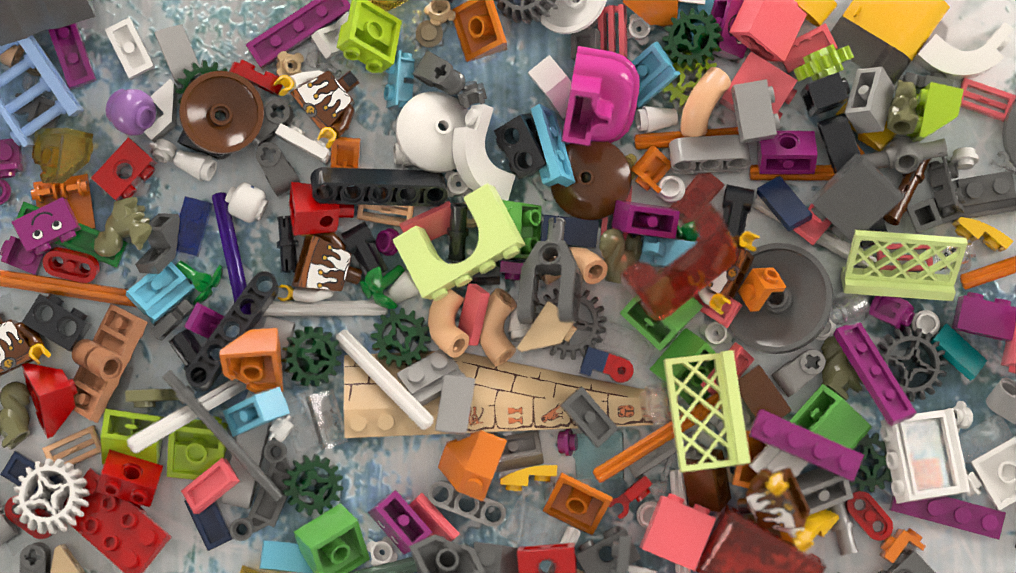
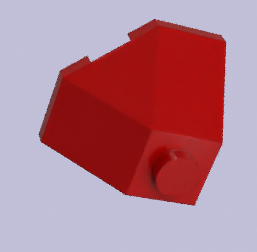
[22,363,77,439]

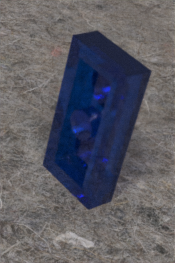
[176,196,213,257]

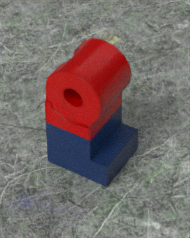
[578,346,634,383]

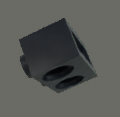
[800,72,850,118]
[494,113,547,179]
[22,293,92,352]

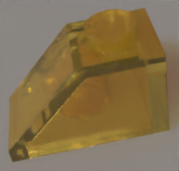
[32,128,94,184]

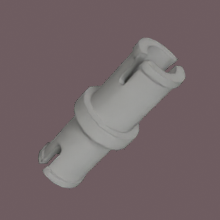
[829,502,859,556]

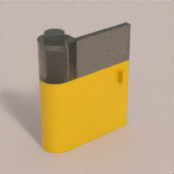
[830,0,950,86]

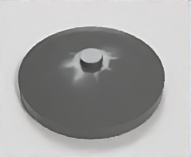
[729,243,834,354]

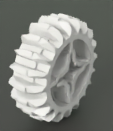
[12,458,90,535]

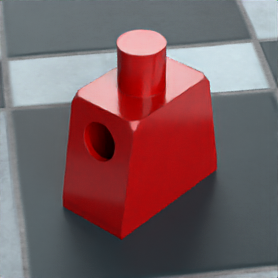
[288,182,354,235]

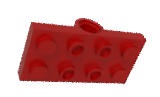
[63,468,172,573]

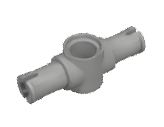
[862,137,948,174]

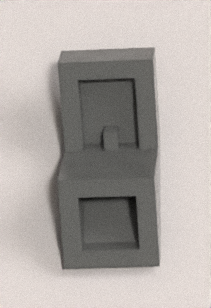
[906,198,964,234]
[135,213,180,274]

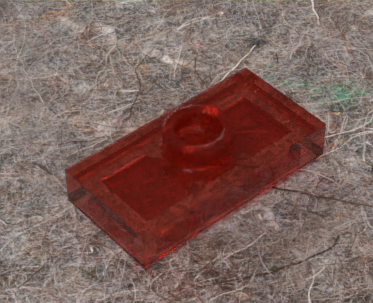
[670,173,725,224]

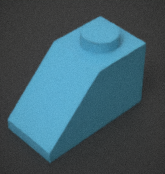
[223,387,290,437]

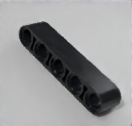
[817,113,888,249]
[310,167,448,207]
[185,271,279,392]

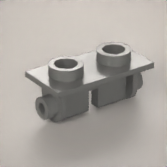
[927,156,966,216]

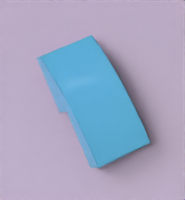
[259,540,313,573]

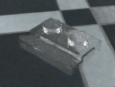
[500,498,568,561]

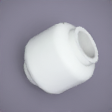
[225,182,269,223]

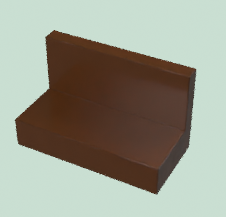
[738,364,792,418]
[683,449,732,512]

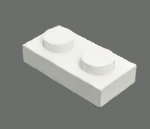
[105,18,155,80]

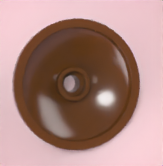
[179,71,264,154]
[550,141,632,220]

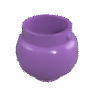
[105,89,156,136]

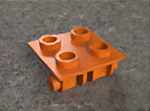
[31,174,96,229]

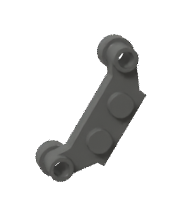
[230,441,291,541]

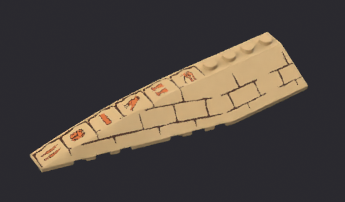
[344,351,678,438]

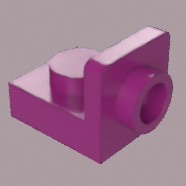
[0,139,23,178]
[0,236,47,275]
[500,261,523,281]
[867,296,915,332]
[184,302,225,339]

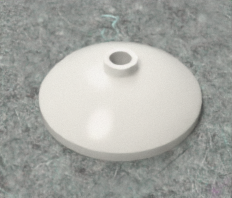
[541,0,607,34]
[396,91,468,173]

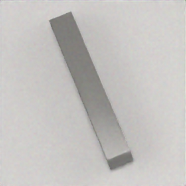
[222,316,295,509]

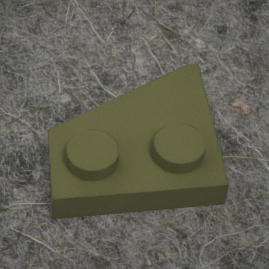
[125,389,178,408]

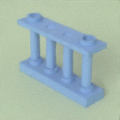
[0,35,84,148]

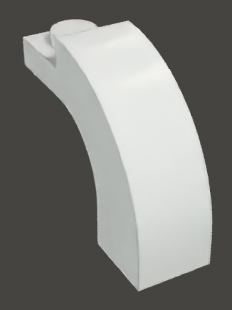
[913,22,1014,80]
[452,104,515,201]

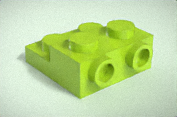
[336,0,402,73]
[167,416,228,480]

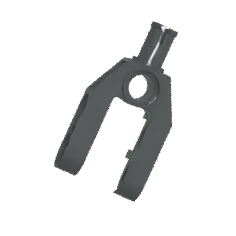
[517,217,582,324]

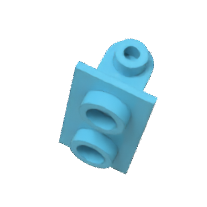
[384,50,415,108]

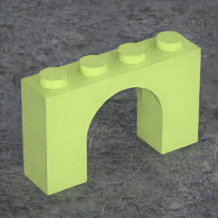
[392,184,525,301]

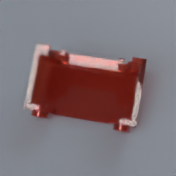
[620,202,739,321]
[695,503,827,573]

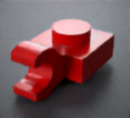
[609,475,652,519]

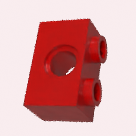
[91,137,157,201]
[96,449,163,508]
[517,542,577,573]

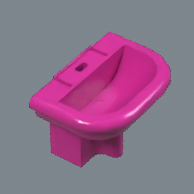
[562,46,640,146]

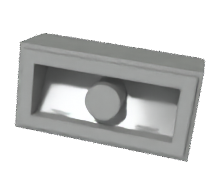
[154,24,200,85]
[435,375,475,436]
[495,430,544,473]

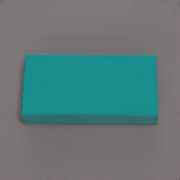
[930,323,988,381]

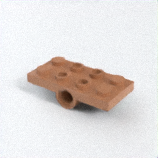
[72,303,148,423]

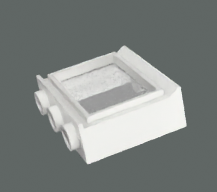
[880,408,970,504]

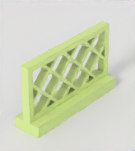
[840,230,968,301]
[664,350,750,472]

